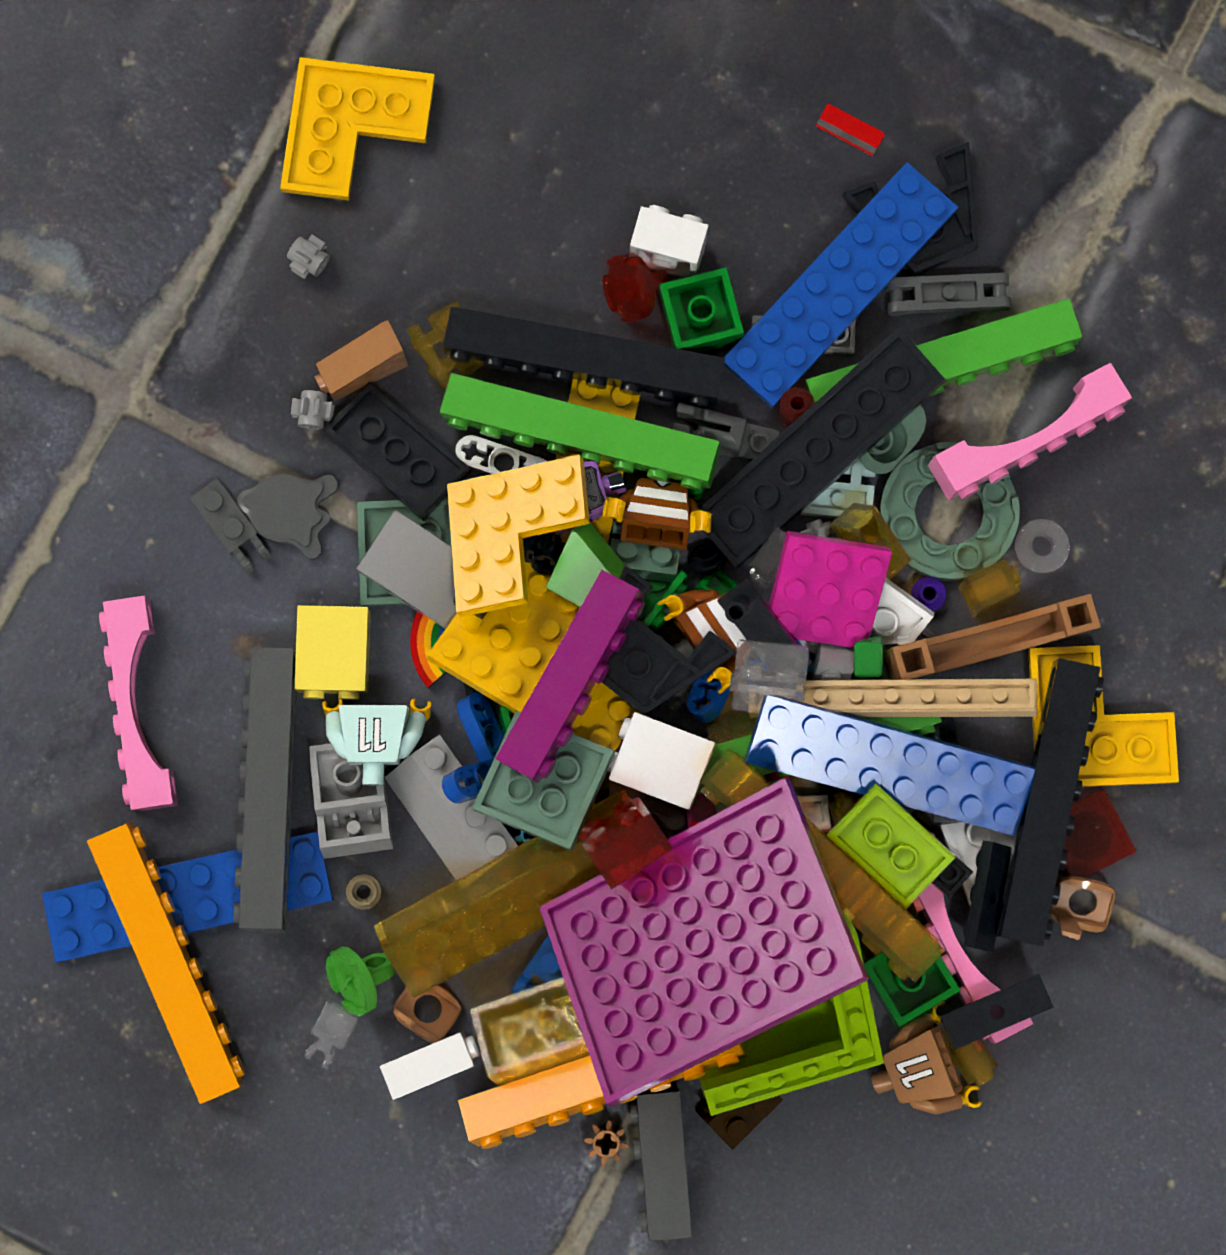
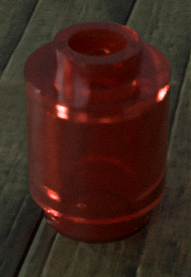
[778,387,815,427]

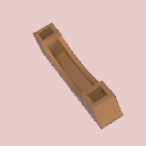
[883,594,1101,680]

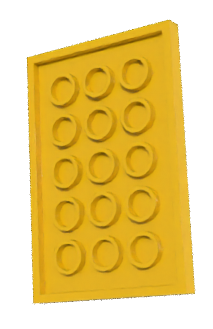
[427,562,642,752]

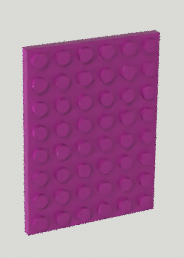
[539,778,869,1106]

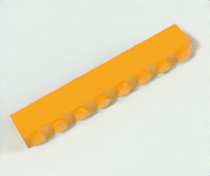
[87,821,246,1104]
[458,1042,747,1149]

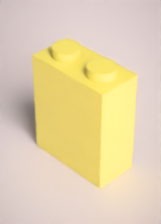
[295,605,371,700]

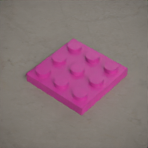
[769,531,892,648]

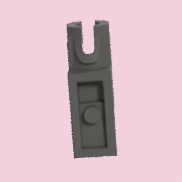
[672,403,780,462]

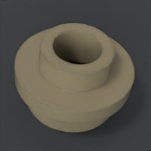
[346,874,382,910]

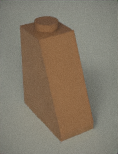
[314,320,408,401]

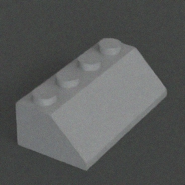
[385,734,522,892]

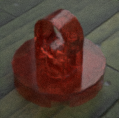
[602,253,669,323]

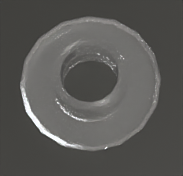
[1015,519,1070,573]

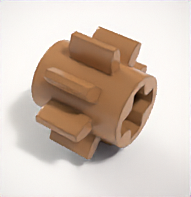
[584,1120,629,1166]

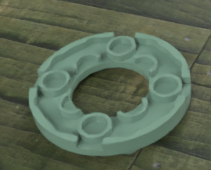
[879,442,1020,581]

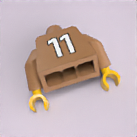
[871,1001,982,1115]

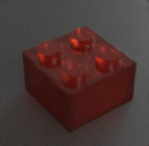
[578,797,673,890]

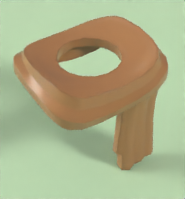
[1050,876,1115,940]
[393,976,461,1043]

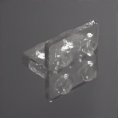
[730,639,809,713]

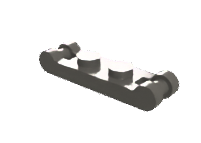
[886,273,1011,316]

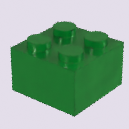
[658,268,744,353]
[863,928,961,1027]

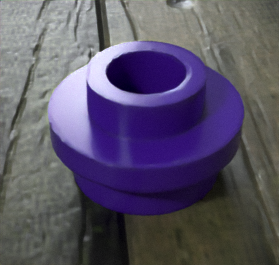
[911,577,946,611]

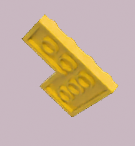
[280,57,435,201]
[447,454,590,617]
[1028,645,1179,787]

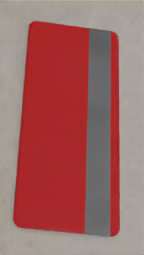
[816,104,885,156]

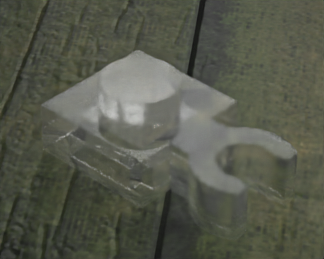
[305,1000,360,1069]

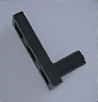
[717,578,812,686]

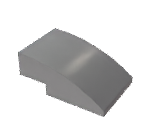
[356,510,457,629]
[309,743,394,859]

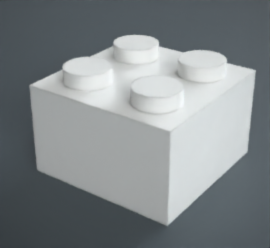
[630,205,708,278]

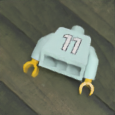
[322,698,431,786]

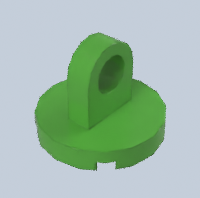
[326,946,396,1016]

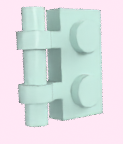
[801,459,875,522]

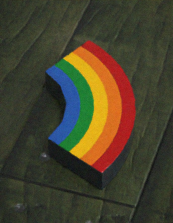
[410,611,447,689]

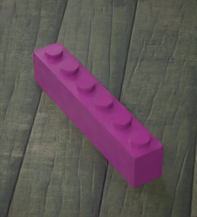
[495,570,645,784]

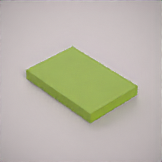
[827,783,956,909]

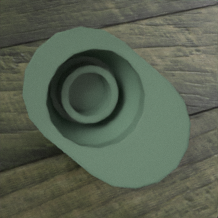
[860,405,926,474]

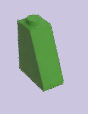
[546,523,625,607]

